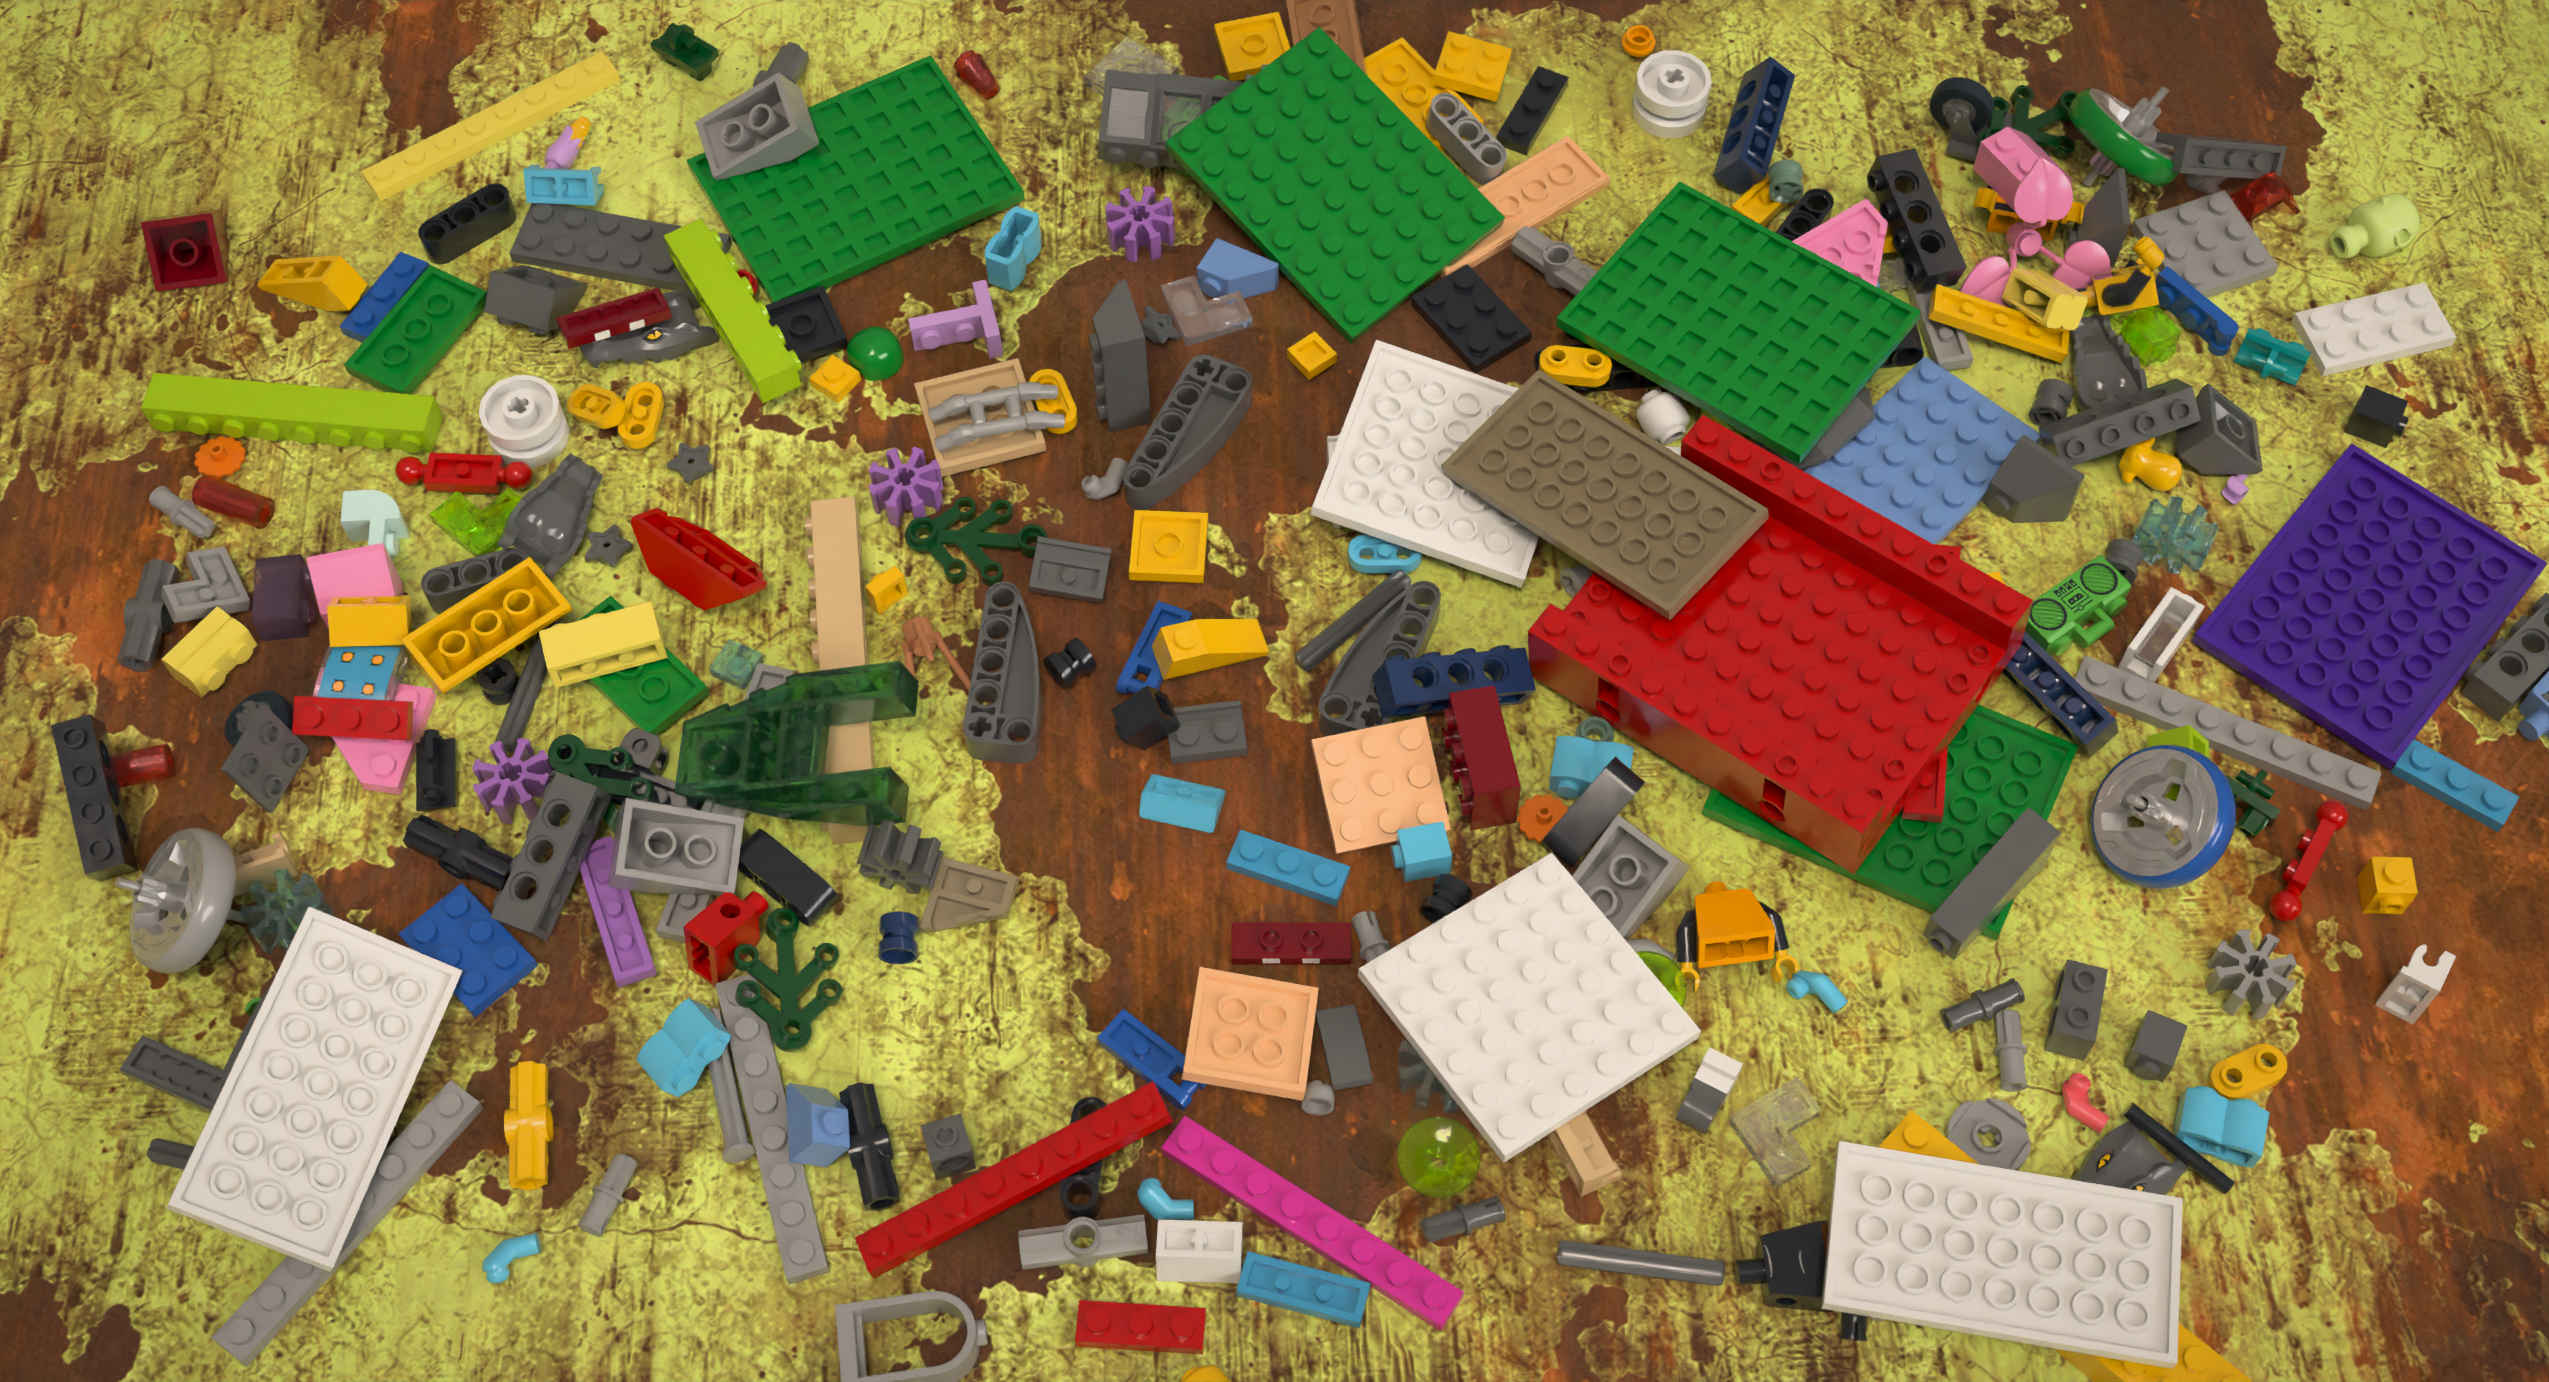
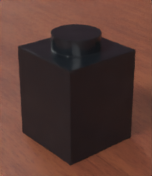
[2344,385,2409,448]
[1111,685,1180,750]

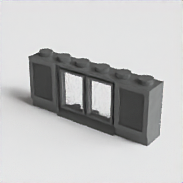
[1098,69,1244,171]

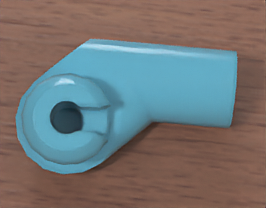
[1786,970,1848,1013]
[1137,1178,1194,1220]

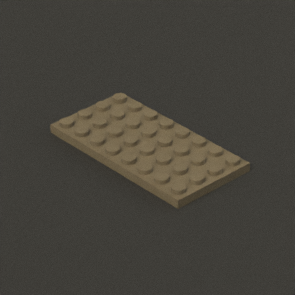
[1441,370,1769,620]

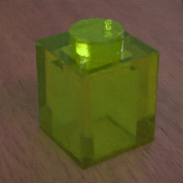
[2119,305,2182,368]

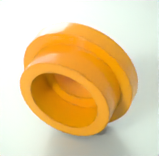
[1622,25,1655,57]

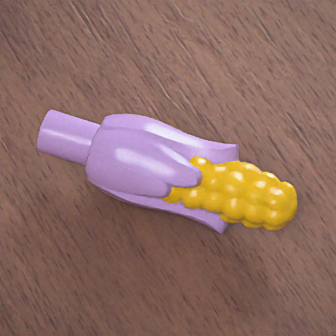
[544,116,591,169]

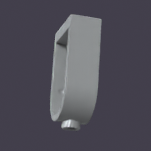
[835,1291,988,1382]

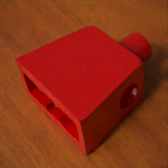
[683,891,769,987]

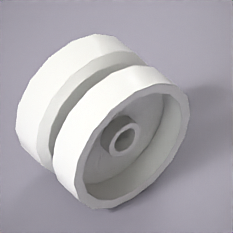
[1632,50,1711,138]
[479,375,570,468]

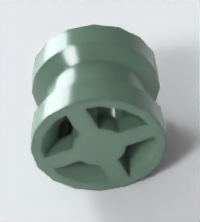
[1768,160,1804,203]

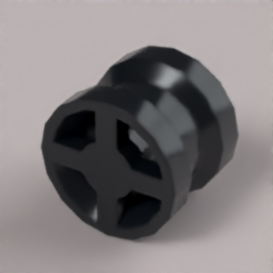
[477,658,519,705]

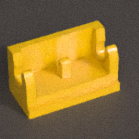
[327,595,412,647]

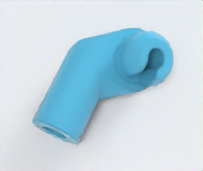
[482,1233,541,1283]

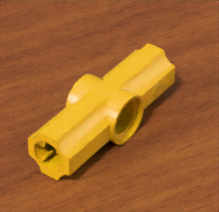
[504,1061,554,1191]

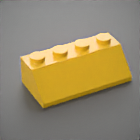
[401,557,573,694]

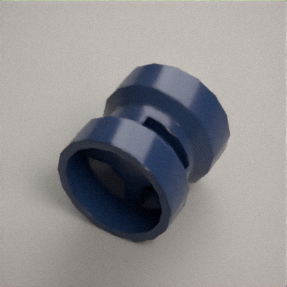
[878,911,919,965]

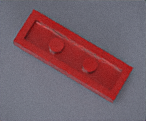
[292,696,413,740]
[1075,1300,1206,1355]

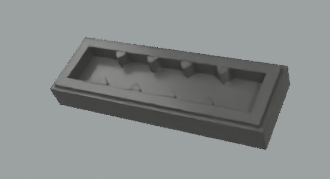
[119,1035,223,1113]

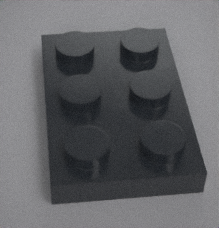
[1411,264,1532,374]
[746,286,848,381]

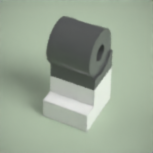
[1676,1047,1743,1135]

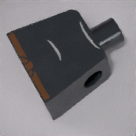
[1735,1220,1834,1312]

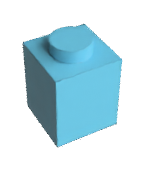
[1391,821,1452,882]

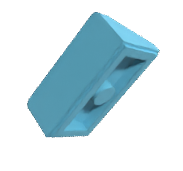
[1139,774,1226,833]

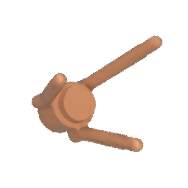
[901,617,971,704]

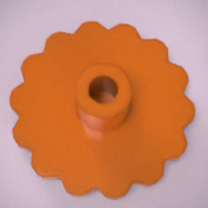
[194,436,246,479]
[1517,794,1568,843]

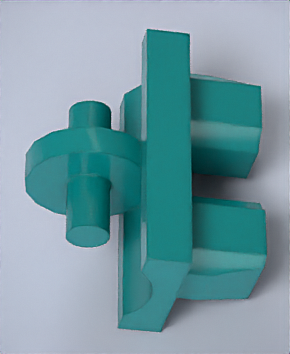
[2234,327,2311,386]

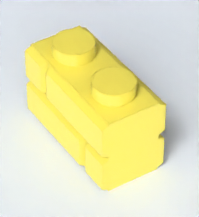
[2002,268,2088,330]
[161,607,257,698]

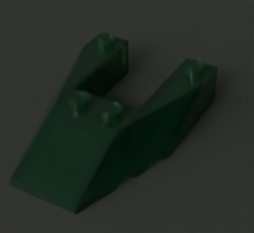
[674,661,919,826]

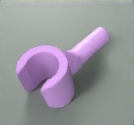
[2221,474,2249,505]

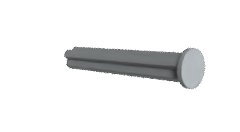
[708,1007,755,1163]

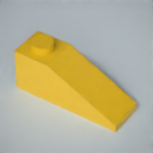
[257,255,368,311]
[1151,619,1269,680]

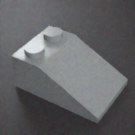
[695,72,819,181]
[607,798,744,895]
[1572,815,1690,940]

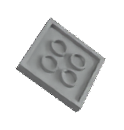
[2130,190,2279,298]

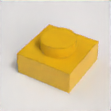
[1287,331,1337,380]
[809,355,861,403]
[865,566,908,615]

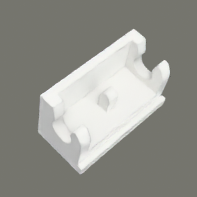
[2375,945,2456,1024]
[1156,1220,1243,1283]

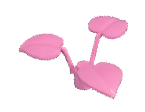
[1960,157,2111,308]

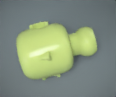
[2330,193,2420,258]

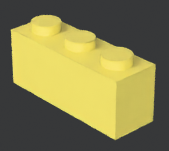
[539,601,668,688]

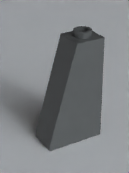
[1923,807,2061,960]

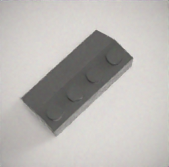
[1088,280,1151,433]

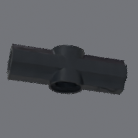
[403,814,514,892]
[839,1082,900,1211]

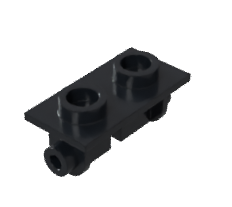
[416,729,456,812]

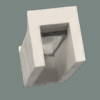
[2118,587,2205,683]

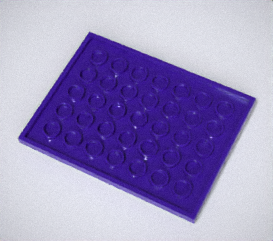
[2192,443,2548,770]

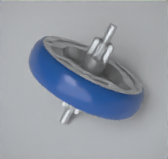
[2091,745,2236,889]

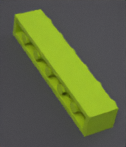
[663,218,802,404]

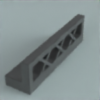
[2155,132,2287,181]

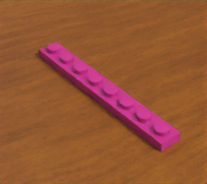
[1161,1116,1464,1332]

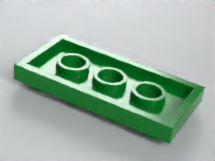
[344,265,487,394]
[578,595,709,735]

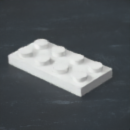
[2291,283,2457,377]

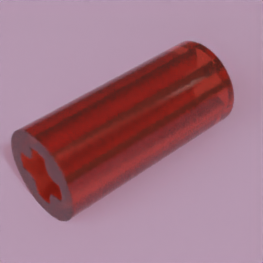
[192,474,275,529]
[112,744,176,788]

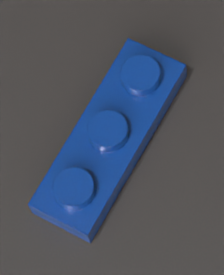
[339,251,430,343]

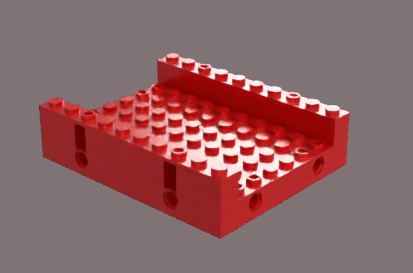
[1528,414,2033,874]

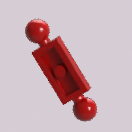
[395,452,533,494]
[2269,800,2348,922]

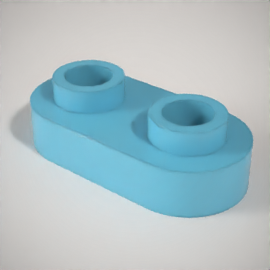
[1348,534,1422,573]

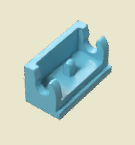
[523,164,604,205]

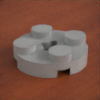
[1945,1098,2031,1171]

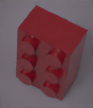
[1441,685,1521,831]

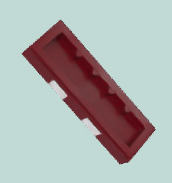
[556,287,672,349]
[1231,922,1351,965]

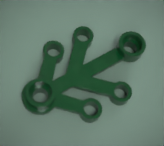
[1977,85,2078,160]
[905,497,1047,586]
[548,734,654,834]
[733,908,842,1052]

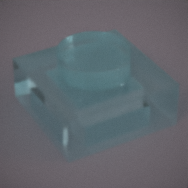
[709,639,764,690]

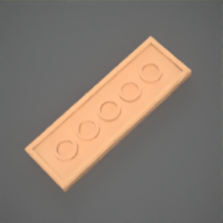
[1440,136,1611,278]

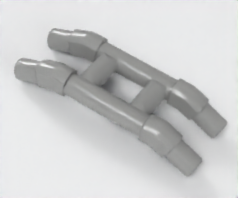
[928,382,1065,452]

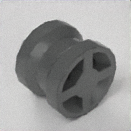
[2105,539,2144,584]

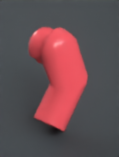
[2062,1073,2110,1134]

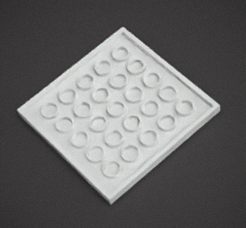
[1310,340,1539,588]
[1358,853,1701,1163]

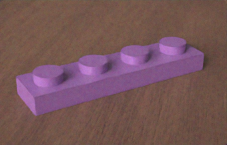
[580,835,657,988]

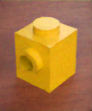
[2357,856,2418,914]

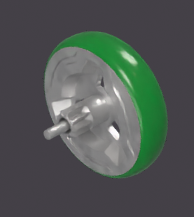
[2068,86,2179,187]

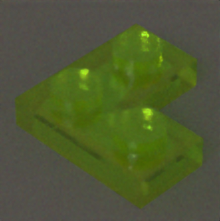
[429,488,522,557]

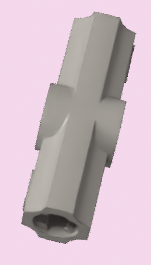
[1511,226,1597,296]
[1018,1214,1148,1270]

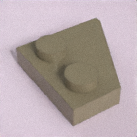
[919,857,1019,934]

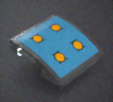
[313,645,408,700]

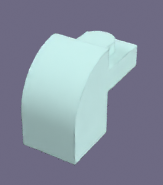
[340,490,409,562]

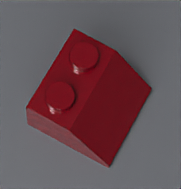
[140,209,229,292]

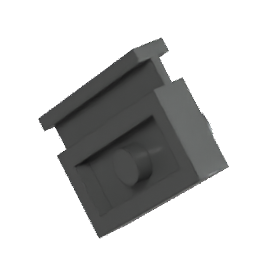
[1028,536,1111,604]
[1168,700,1247,764]

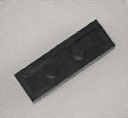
[1496,66,1569,156]

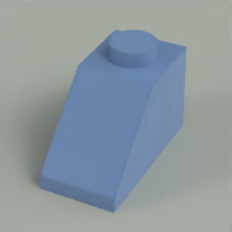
[1197,238,1279,302]
[786,1083,850,1167]

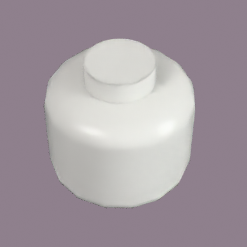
[1636,389,1690,445]

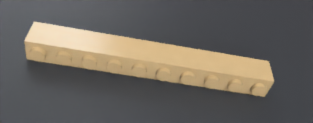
[805,496,879,845]

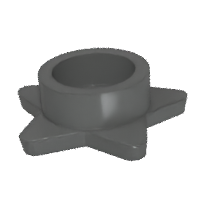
[1141,306,1181,343]
[667,443,714,483]
[585,525,632,567]

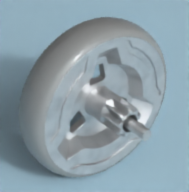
[115,828,247,974]

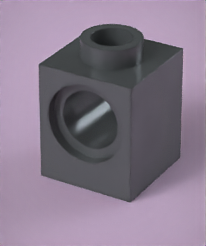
[921,1113,976,1181]

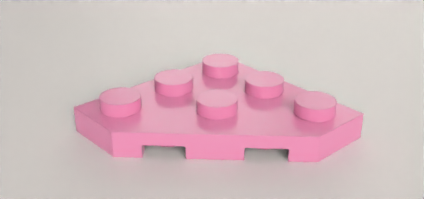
[1792,198,1888,287]
[315,679,436,795]

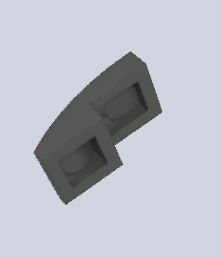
[1315,1004,1373,1091]

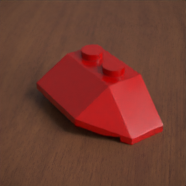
[630,507,767,611]

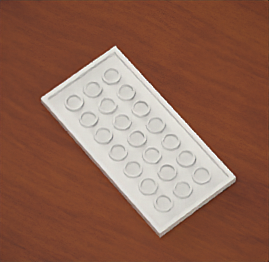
[166,907,462,1272]
[1821,1141,2183,1369]

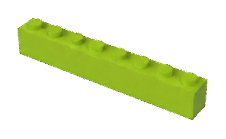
[141,373,443,453]

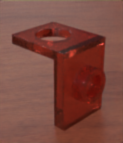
[2231,170,2301,222]

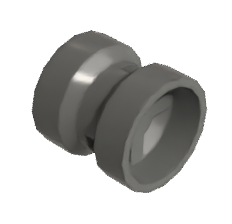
[2029,379,2074,427]

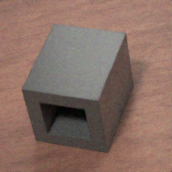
[2124,1010,2188,1083]

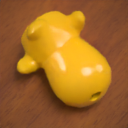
[2119,437,2182,492]

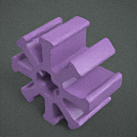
[1105,186,1175,262]
[868,447,944,527]
[472,738,553,824]

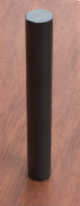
[2122,1102,2234,1194]

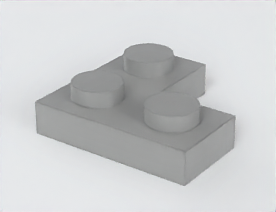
[161,547,250,623]

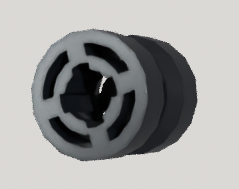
[1043,638,1096,690]
[1420,874,1473,924]

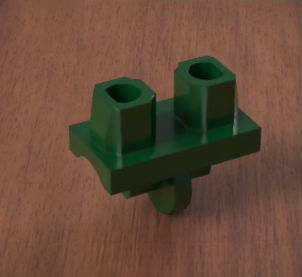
[650,23,719,81]
[2224,769,2281,839]

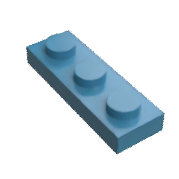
[2390,739,2519,832]
[1226,829,1350,906]
[1236,1251,1370,1328]

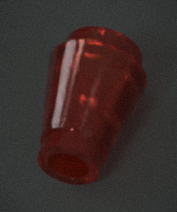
[954,50,1001,100]

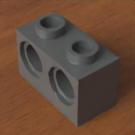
[2044,959,2108,1061]

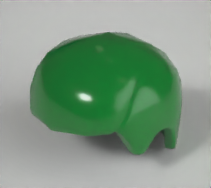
[846,326,904,381]

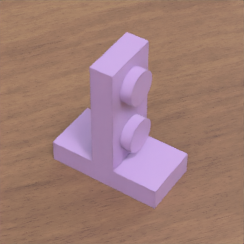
[908,280,1003,359]

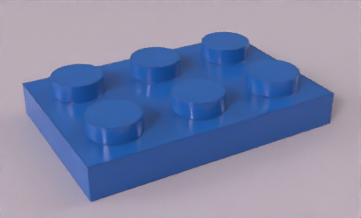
[398,883,538,1018]

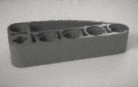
[1123,354,1252,510]
[1318,581,1441,736]
[963,582,1042,764]

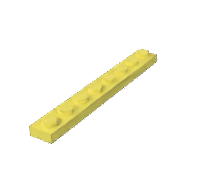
[361,51,621,202]

